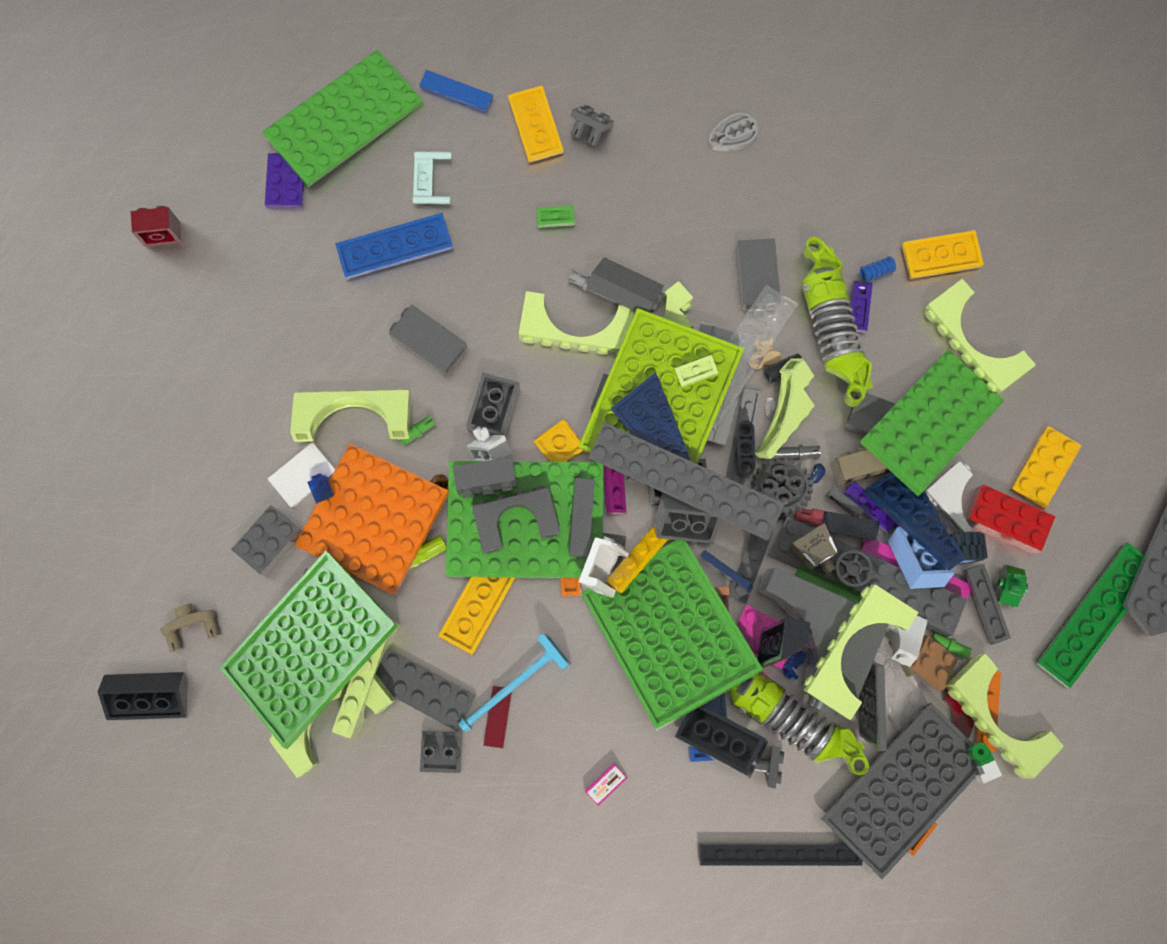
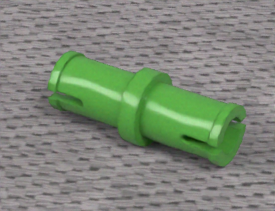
[399,415,436,446]
[932,631,972,660]

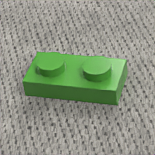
[537,205,575,228]

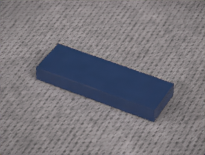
[700,550,753,593]

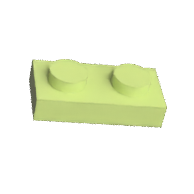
[675,355,718,388]

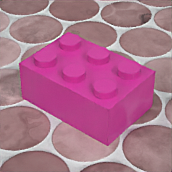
[735,605,786,669]

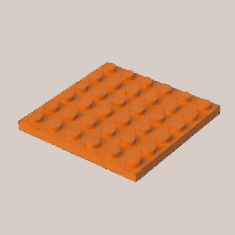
[295,443,450,596]

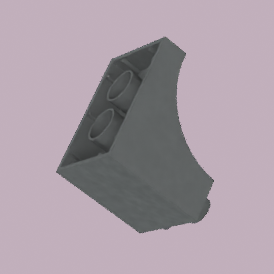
[756,568,889,717]

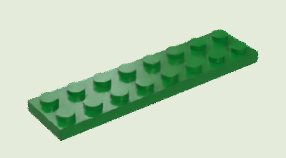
[1036,543,1145,689]

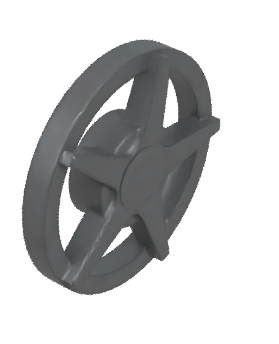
[835,550,873,587]

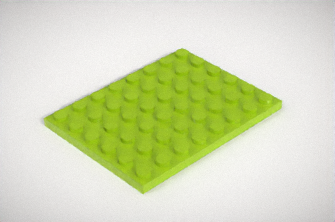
[578,308,745,464]

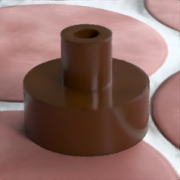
[430,474,449,490]

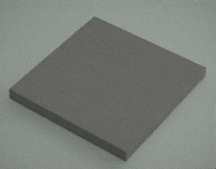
[858,661,887,751]

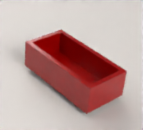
[965,484,1056,554]

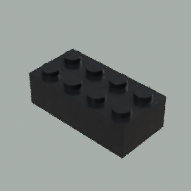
[675,705,768,779]

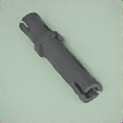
[762,445,821,460]

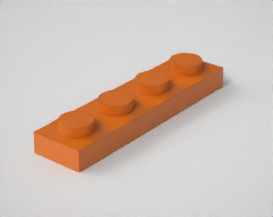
[974,671,1001,752]

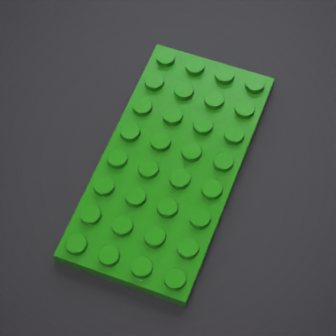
[262,49,423,187]
[860,350,1004,496]

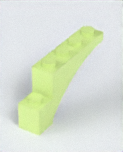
[663,281,694,329]
[755,358,815,459]

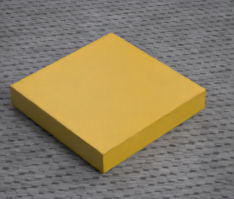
[533,418,584,462]

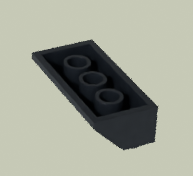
[757,617,812,668]
[97,672,188,720]

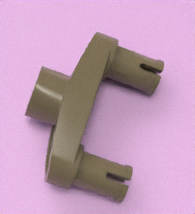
[160,603,220,652]

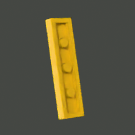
[605,526,668,593]

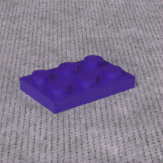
[265,153,304,208]

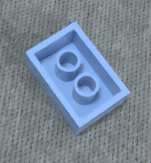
[888,527,955,589]

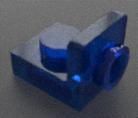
[307,473,335,504]
[781,650,806,681]

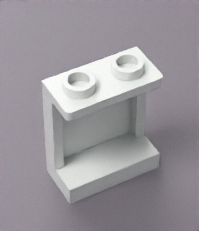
[579,537,629,598]

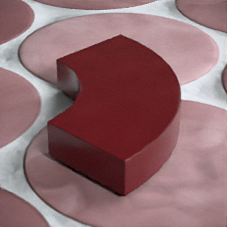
[943,690,974,739]

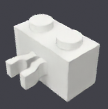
[466,427,512,462]

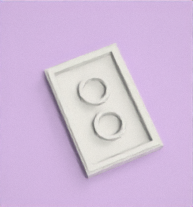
[268,442,335,509]

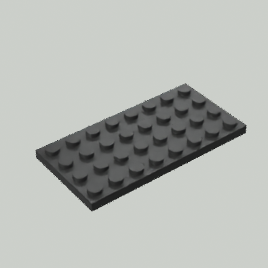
[821,703,979,879]

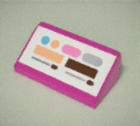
[585,763,627,806]

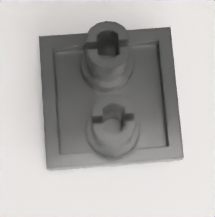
[570,105,614,146]
[420,731,463,773]
[755,746,785,788]

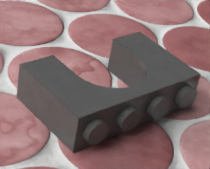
[472,486,560,555]

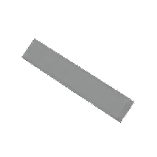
[726,387,762,485]

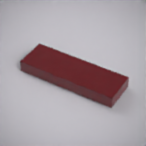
[483,686,512,749]

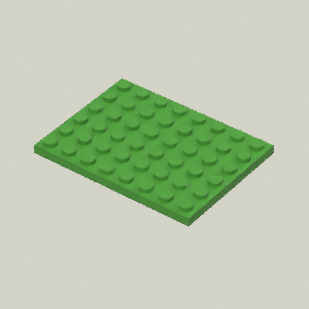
[446,461,603,578]
[581,540,763,730]
[220,551,398,749]

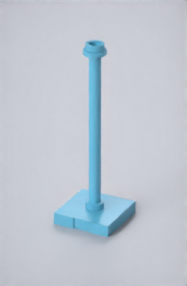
[458,633,571,732]

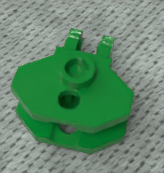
[995,565,1028,608]

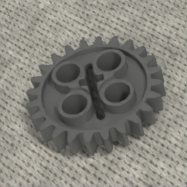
[750,458,813,517]

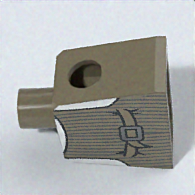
[789,524,838,574]

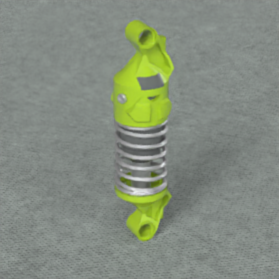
[802,237,873,407]
[730,672,869,775]

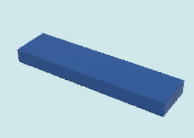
[419,70,493,113]

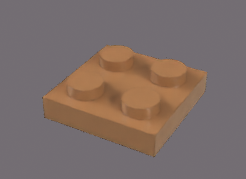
[910,635,958,691]

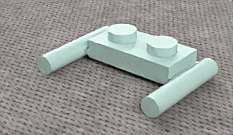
[413,151,452,204]

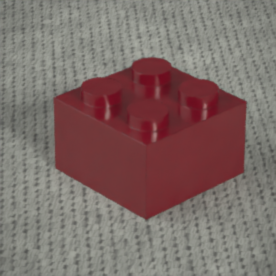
[130,206,181,246]

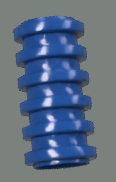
[860,256,896,282]

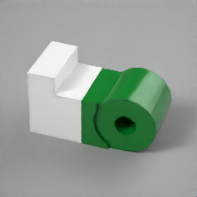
[967,743,1002,784]

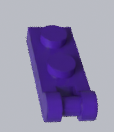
[850,280,873,333]

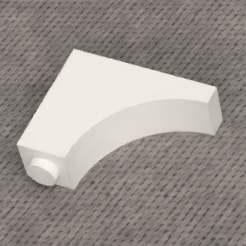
[925,461,973,533]
[886,616,928,667]

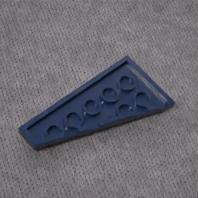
[611,372,691,461]
[864,472,965,571]

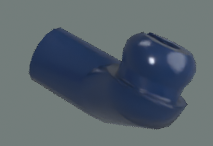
[810,463,826,484]

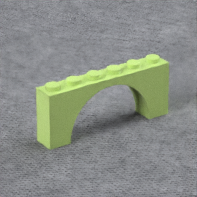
[923,278,1036,394]
[519,291,635,356]
[290,389,411,442]
[804,584,919,720]
[332,623,399,739]
[946,653,1064,779]
[269,673,396,778]

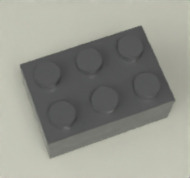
[466,372,520,437]
[453,457,517,499]
[654,493,721,544]
[231,505,303,577]

